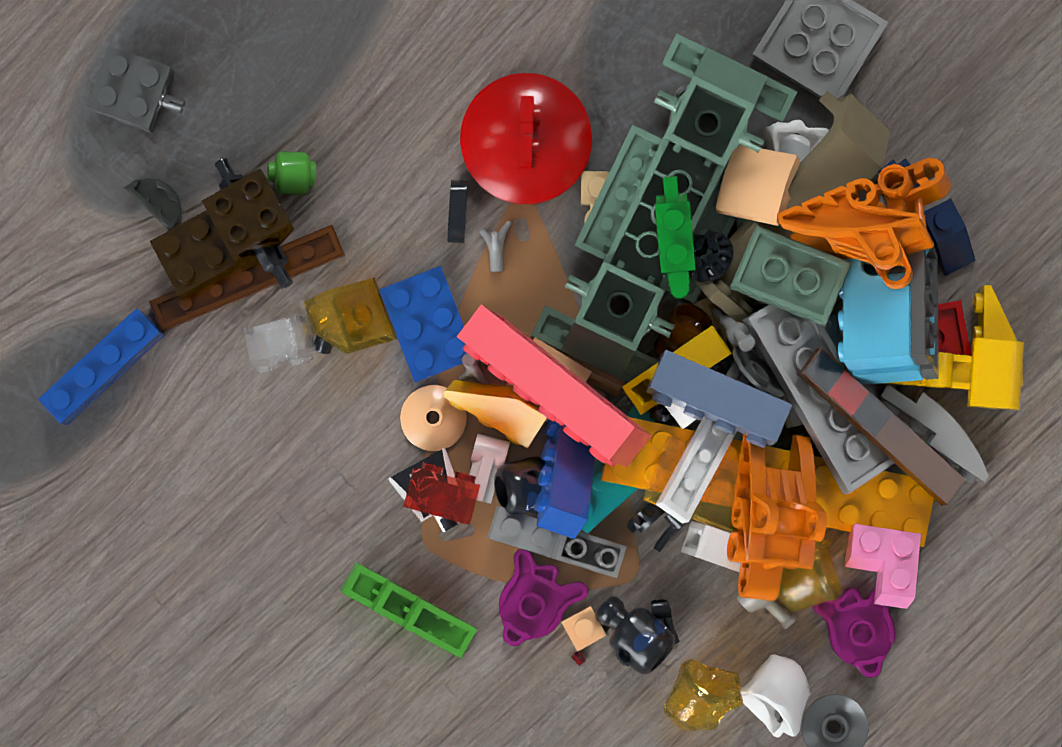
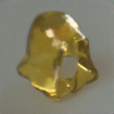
[778,538,842,613]
[663,659,743,731]

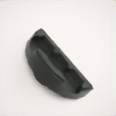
[124,178,182,230]

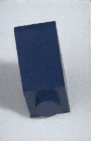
[924,198,976,276]

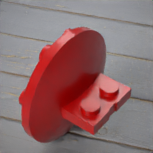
[460,73,592,205]

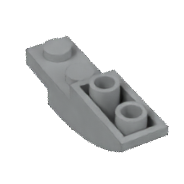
[878,385,988,484]
[487,506,627,578]

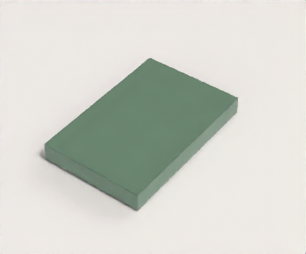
[730,225,851,327]

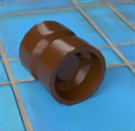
[655,303,713,357]

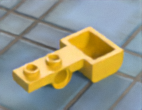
[884,338,1024,410]

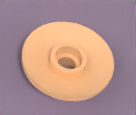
[400,385,467,451]

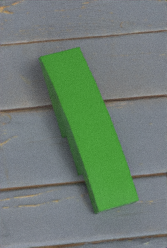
[340,562,477,658]

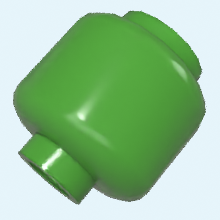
[267,151,316,195]

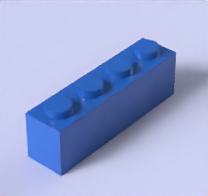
[38,308,165,425]
[534,420,595,539]

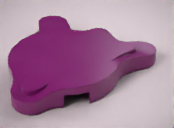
[499,549,588,646]
[812,585,896,678]

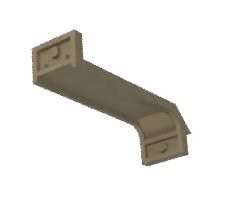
[692,91,891,333]

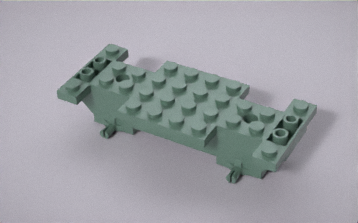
[531,33,797,382]

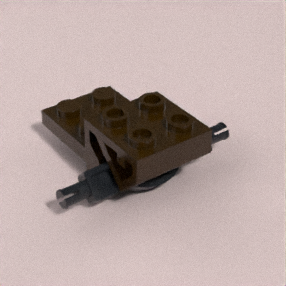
[150,158,294,300]

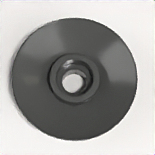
[733,345,784,399]
[801,694,869,747]

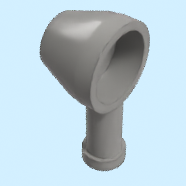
[737,593,796,629]

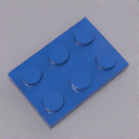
[379,266,467,383]

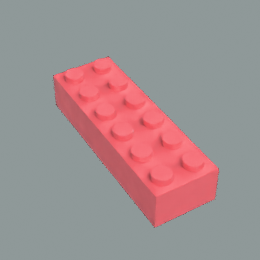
[457,304,652,468]

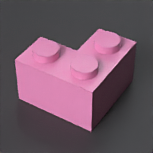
[844,524,921,609]

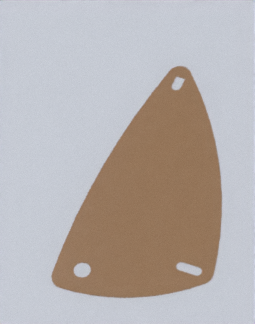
[422,203,639,589]

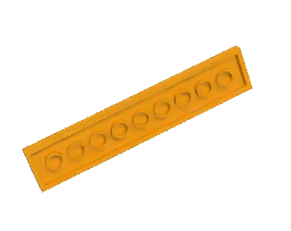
[600,417,934,547]

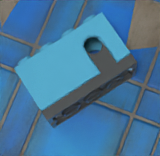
[838,247,939,385]

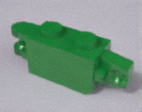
[655,176,696,299]

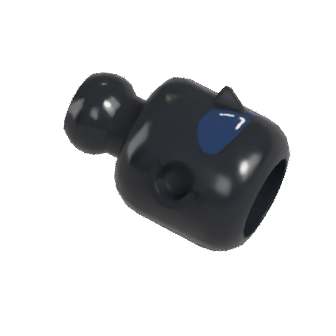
[494,456,545,515]
[595,596,675,674]

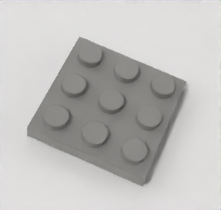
[751,0,888,99]

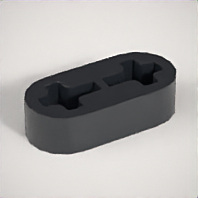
[447,180,468,243]

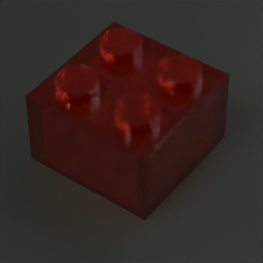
[403,462,481,525]

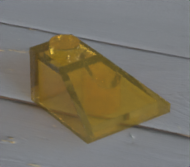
[303,278,398,355]

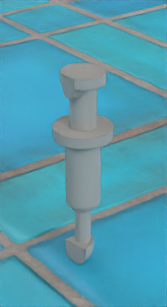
[713,307,755,352]

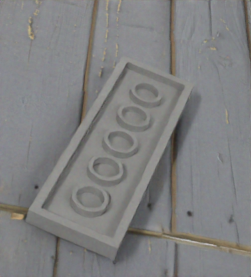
[743,304,894,494]

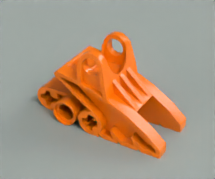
[776,158,951,289]
[727,434,827,601]

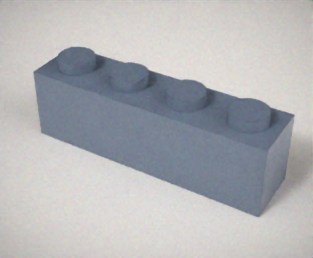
[646,350,792,448]

